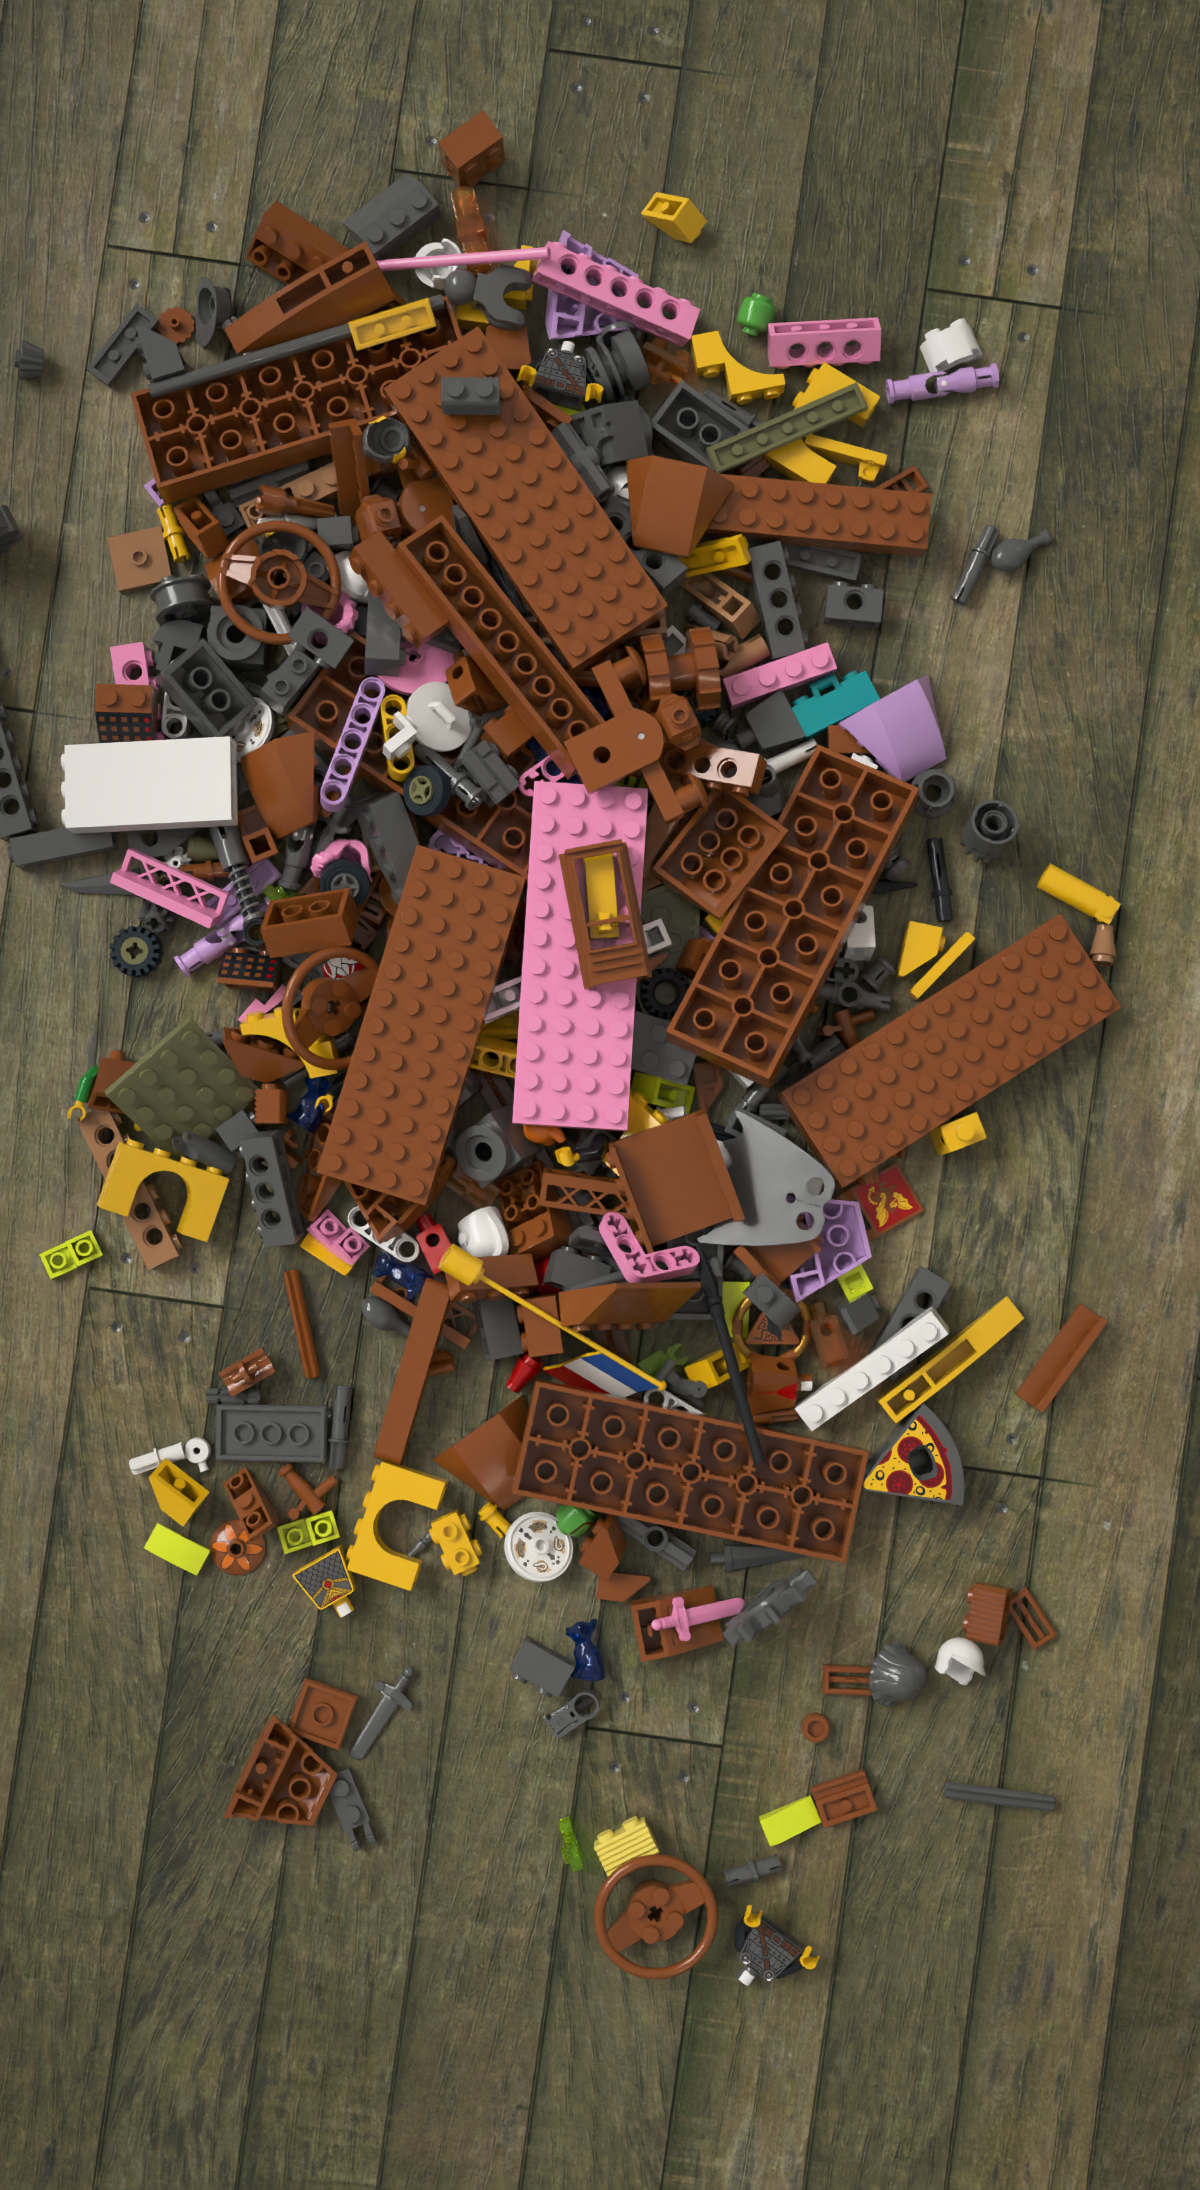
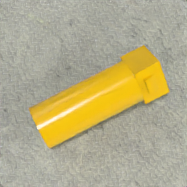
[1036,863,1121,924]

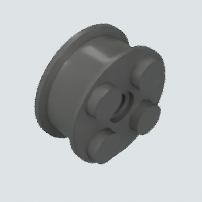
[150,574,216,625]

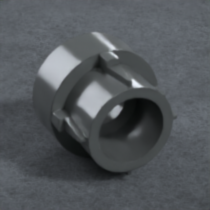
[911,769,957,819]

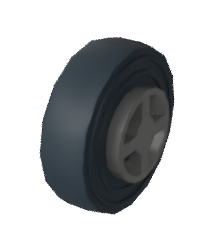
[320,859,370,907]

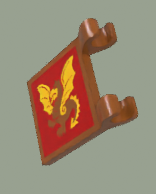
[833,1162,924,1242]

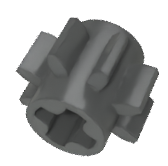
[138,901,175,933]

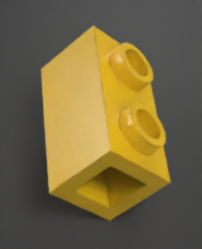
[429,1509,483,1576]

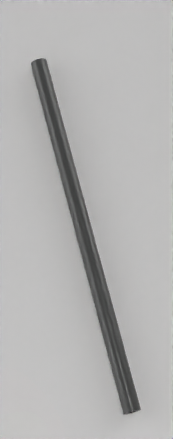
[148,294,445,398]

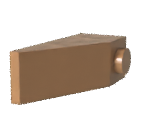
[679,572,761,640]

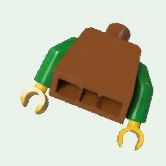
[67,1050,141,1131]

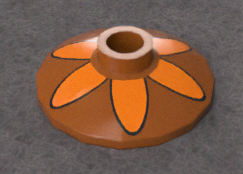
[210,1519,266,1575]

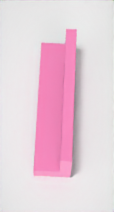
[110,848,230,929]

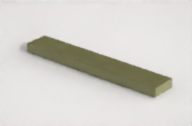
[705,382,868,474]

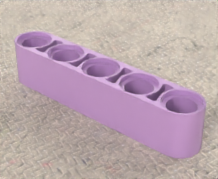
[320,677,385,812]

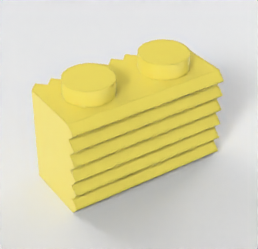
[594,1816,660,1877]

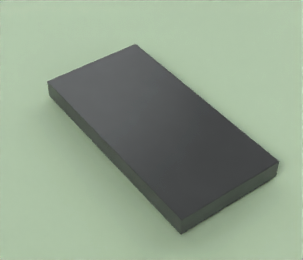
[215,1403,328,1463]

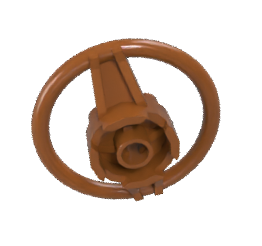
[217,521,342,645]
[282,947,380,1070]
[594,1854,718,1980]

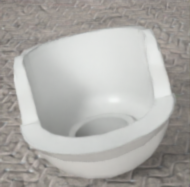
[415,239,467,290]
[934,1637,985,1685]

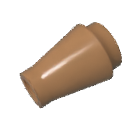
[1089,924,1117,967]

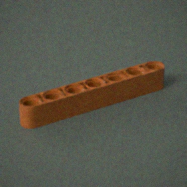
[374,1277,451,1466]

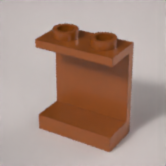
[733,1213,823,1287]

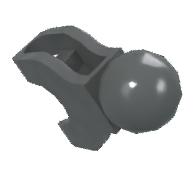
[444,265,533,331]

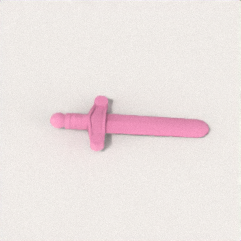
[651,1597,745,1641]

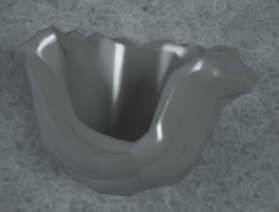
[868,1641,928,1707]

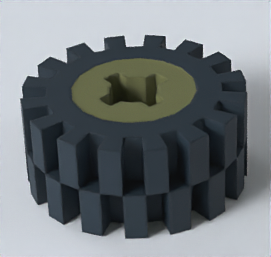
[109,926,163,978]

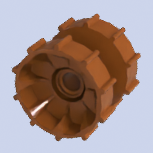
[637,627,721,717]

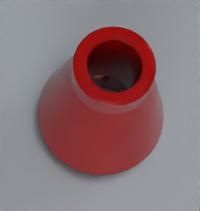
[505,1351,544,1394]

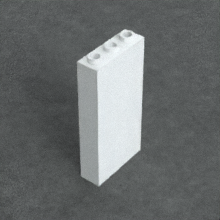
[61,736,238,834]

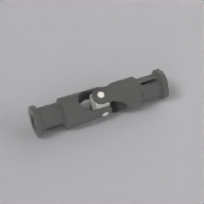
[278,777,324,890]

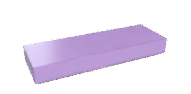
[206,859,282,928]

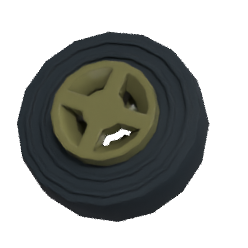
[403,765,451,816]

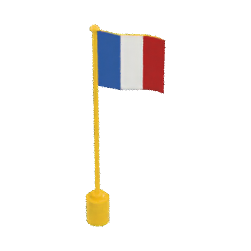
[438,1244,667,1397]

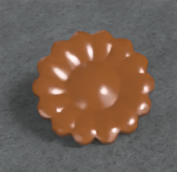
[157,307,195,344]

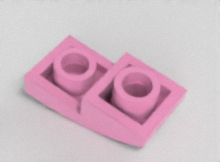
[306,1209,370,1266]

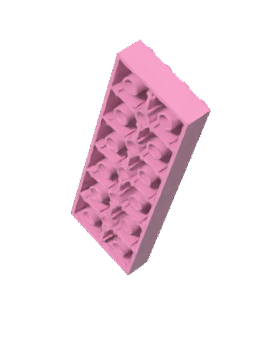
[512,781,648,1131]

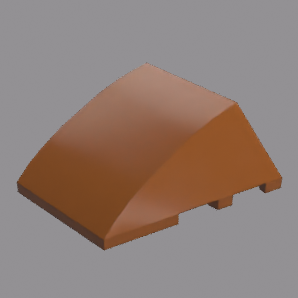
[626,455,735,559]
[240,731,319,839]
[344,1157,456,1244]
[432,1394,528,1512]
[224,1714,338,1826]

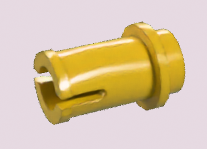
[478,1502,512,1538]

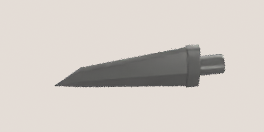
[60,868,149,896]
[710,1544,807,1571]

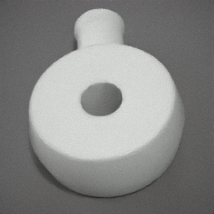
[184,1437,211,1472]

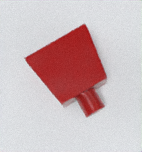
[415,1213,454,1281]

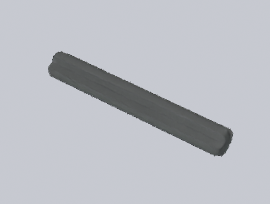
[944,1782,1056,1812]

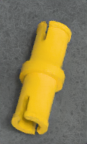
[156,505,191,563]

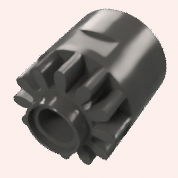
[960,800,1019,863]

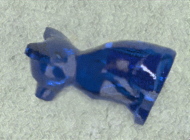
[286,1076,331,1135]
[372,1250,434,1301]
[566,1619,605,1681]

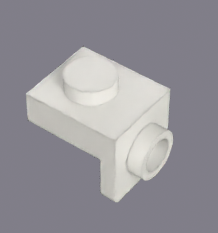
[382,711,417,761]

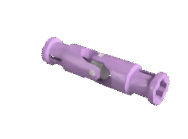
[886,363,999,405]
[174,897,270,977]

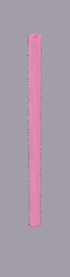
[376,247,551,271]

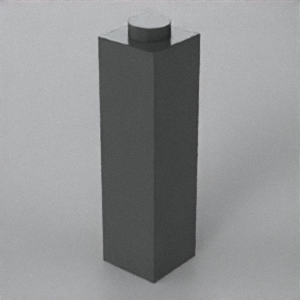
[7,828,118,869]

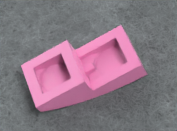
[238,984,286,1022]

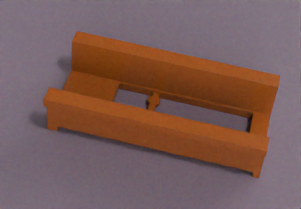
[559,839,652,990]

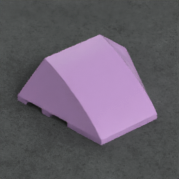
[545,230,639,340]
[838,674,946,782]
[786,1195,872,1303]

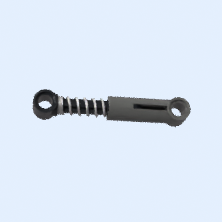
[209,826,267,950]

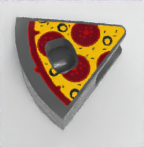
[862,1403,964,1505]

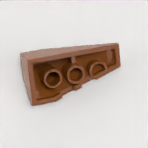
[297,1103,343,1222]

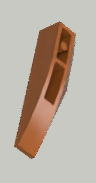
[245,201,408,316]
[224,241,396,355]

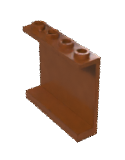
[605,1108,745,1254]

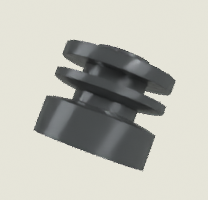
[584,330,651,404]

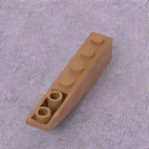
[238,462,398,528]

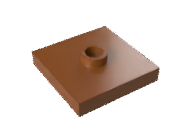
[288,1677,359,1751]

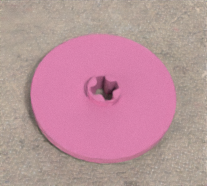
[376,640,455,696]

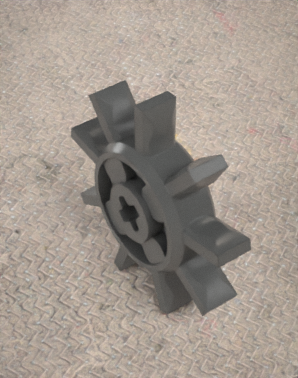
[722,1567,818,1647]

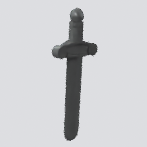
[350,1666,415,1760]

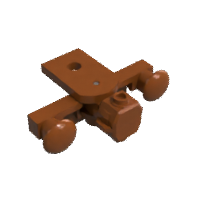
[355,457,455,548]
[564,646,709,825]

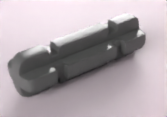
[206,1388,261,1405]

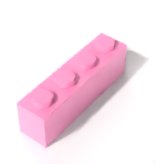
[721,642,837,711]

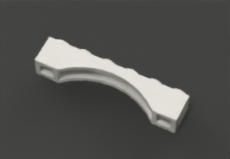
[795,1306,949,1431]

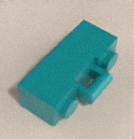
[791,670,880,742]

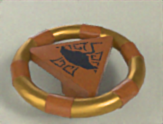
[732,1287,813,1360]

